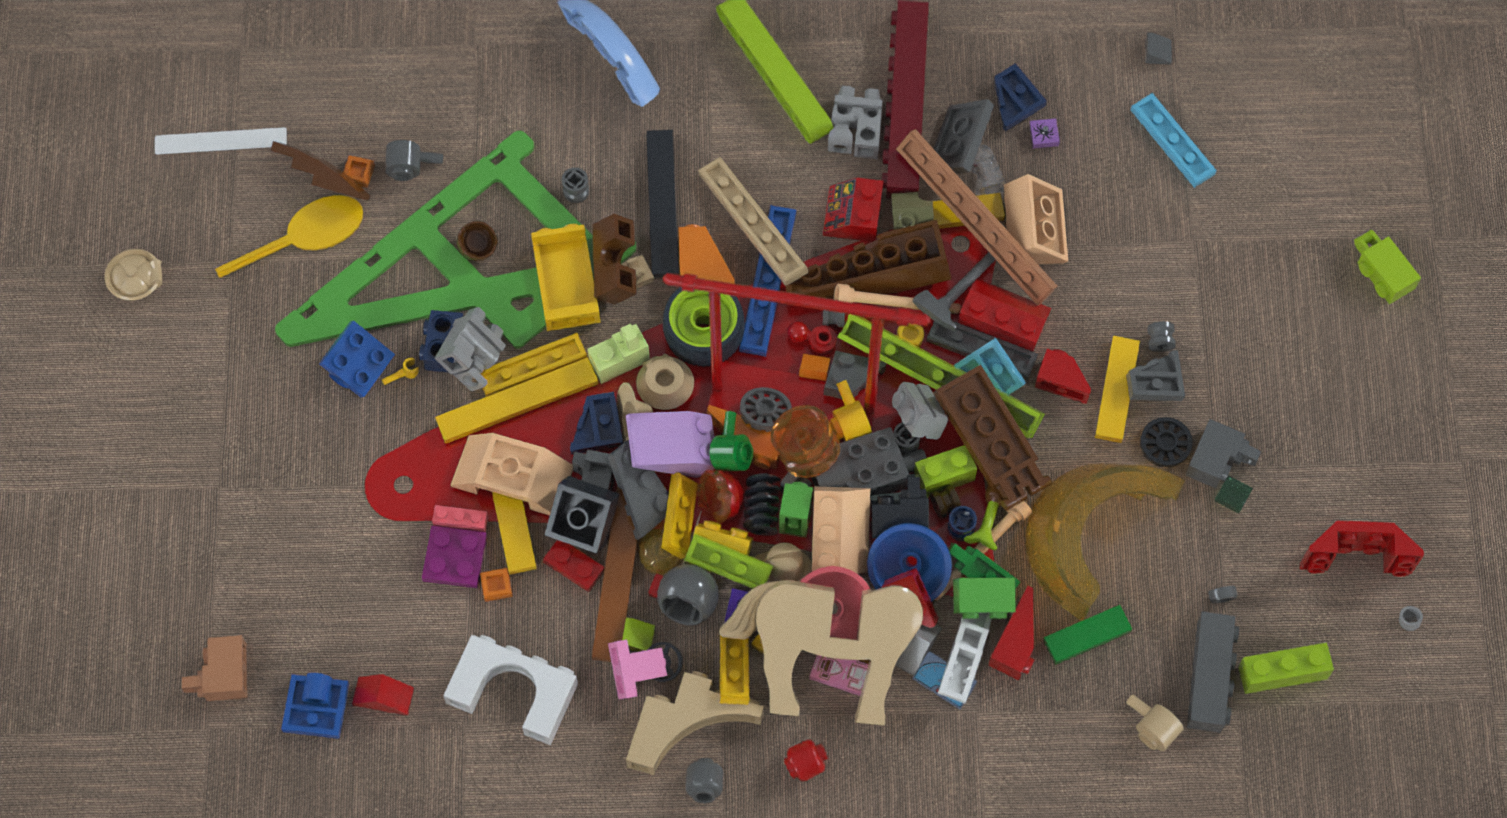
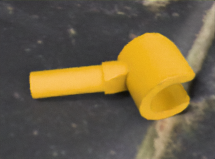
[382,358,419,385]

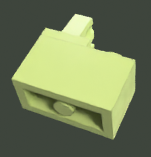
[587,324,650,384]

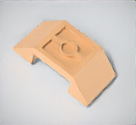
[451,433,573,515]

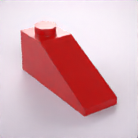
[988,585,1035,681]

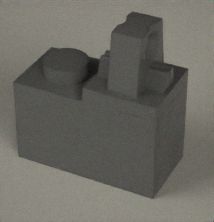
[1185,419,1261,488]

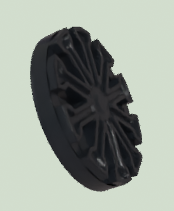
[1140,417,1193,468]

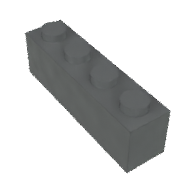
[1186,611,1239,733]

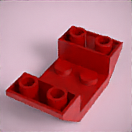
[1299,520,1424,577]

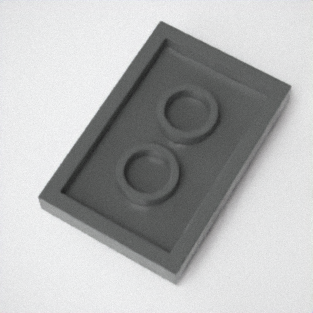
[933,99,994,174]

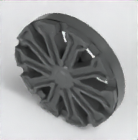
[739,387,792,432]

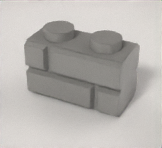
[892,382,948,440]

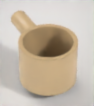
[1127,695,1184,751]

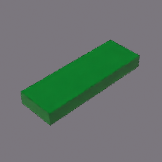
[1043,605,1133,665]

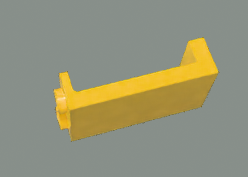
[531,224,601,331]

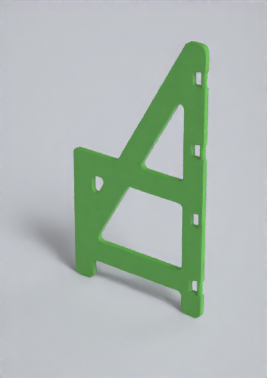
[275,130,637,349]

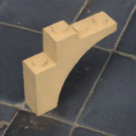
[626,671,764,775]

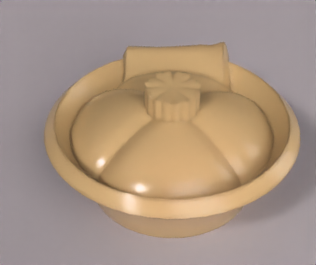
[104,249,162,301]
[636,354,694,410]

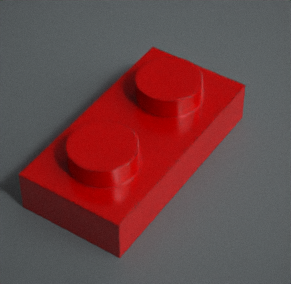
[543,540,605,592]

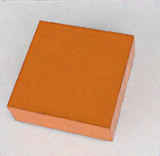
[343,155,375,188]
[799,354,830,381]
[480,568,513,602]

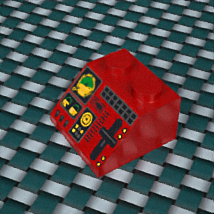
[823,178,883,242]

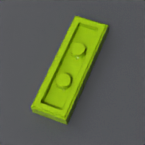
[684,534,773,589]

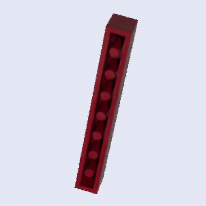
[882,0,929,199]

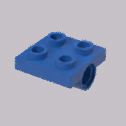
[319,320,395,398]
[281,673,349,739]

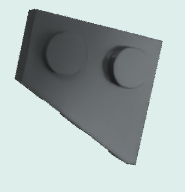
[1126,350,1185,401]
[823,351,886,399]

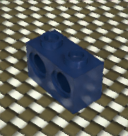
[419,310,464,373]

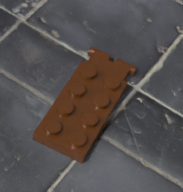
[933,365,1052,511]

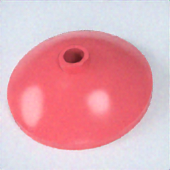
[800,566,870,640]

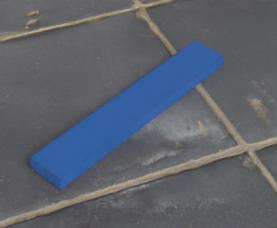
[739,205,796,356]

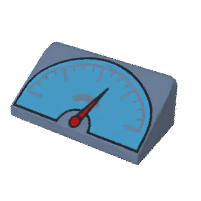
[912,651,977,710]

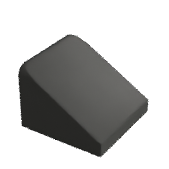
[1145,32,1172,65]

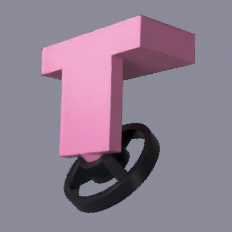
[608,640,683,700]

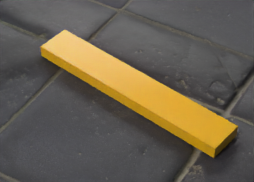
[435,357,599,444]

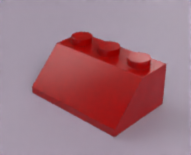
[957,279,1052,352]

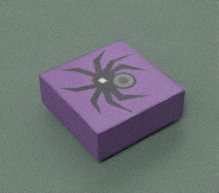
[1029,119,1060,148]

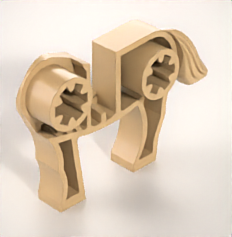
[719,580,923,726]

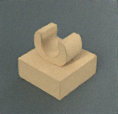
[621,255,654,289]

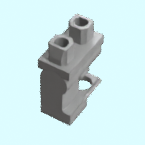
[828,86,882,159]
[435,307,506,391]

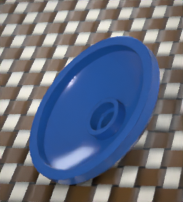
[867,523,952,601]

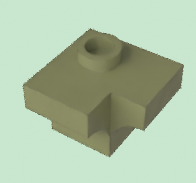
[891,192,934,230]

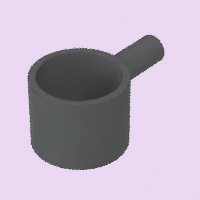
[385,140,443,181]

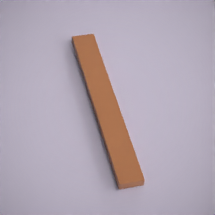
[897,129,1058,306]

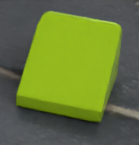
[622,617,655,652]

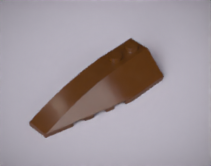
[786,219,952,300]

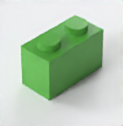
[779,482,813,538]
[953,578,1015,619]

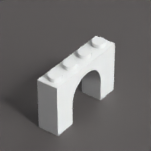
[443,635,578,745]

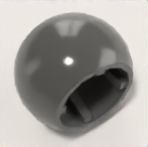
[657,564,719,625]

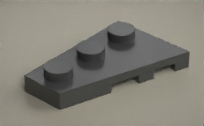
[608,440,669,540]

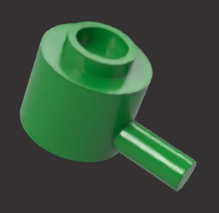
[709,411,754,471]

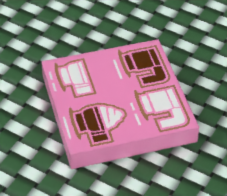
[809,655,870,696]

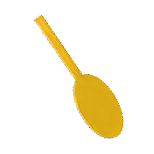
[215,195,363,278]

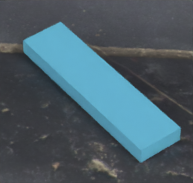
[1131,93,1217,188]

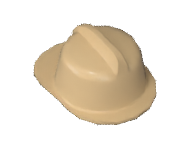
[617,383,653,443]
[754,543,812,583]

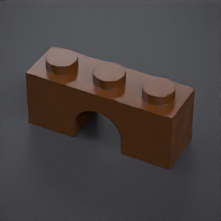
[592,214,637,305]

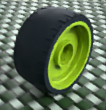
[663,287,744,367]

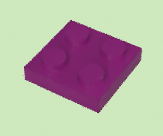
[422,525,487,589]

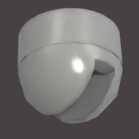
[1399,606,1423,631]

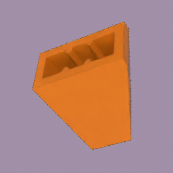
[679,224,735,284]

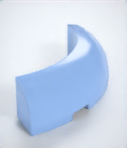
[557,0,660,107]

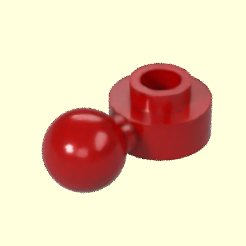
[787,321,837,355]

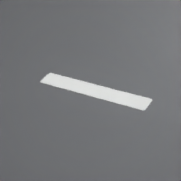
[155,128,287,154]

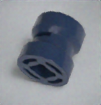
[947,506,977,541]

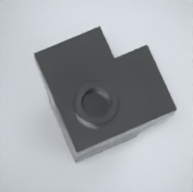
[572,449,615,490]

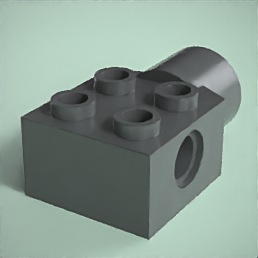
[809,427,909,500]

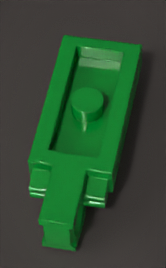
[948,543,1020,589]

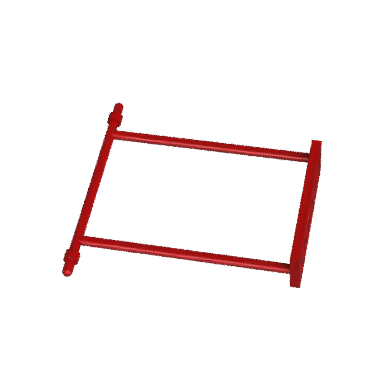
[663,273,930,434]

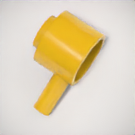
[830,380,872,442]

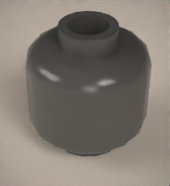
[685,758,724,803]

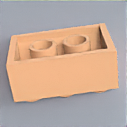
[1004,174,1068,264]
[811,486,870,574]

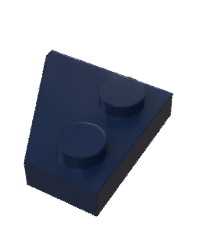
[994,63,1047,132]
[570,392,623,455]

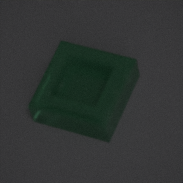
[1215,475,1253,514]

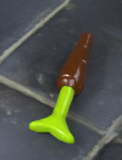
[964,484,1004,550]

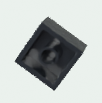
[545,476,620,553]

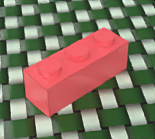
[432,505,488,532]

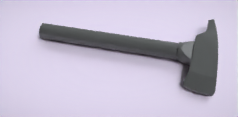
[913,252,996,331]

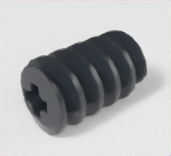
[743,473,781,536]

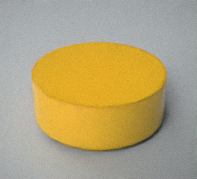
[897,324,924,347]

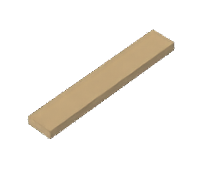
[698,157,808,286]

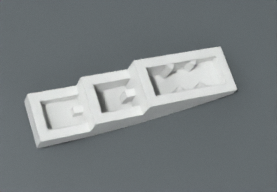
[938,613,992,703]

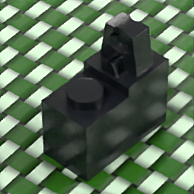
[871,474,929,538]

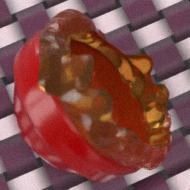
[695,469,745,523]

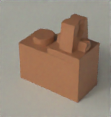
[182,635,247,701]

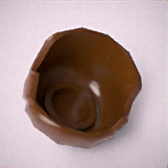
[457,221,498,262]

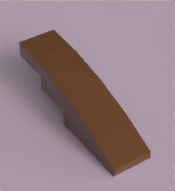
[270,141,371,200]

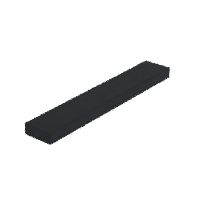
[646,129,679,278]

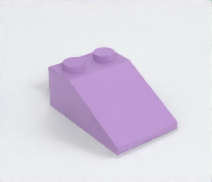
[626,411,714,478]

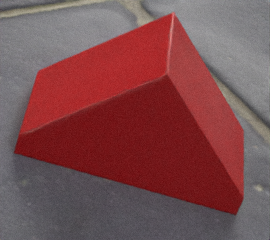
[352,674,414,716]

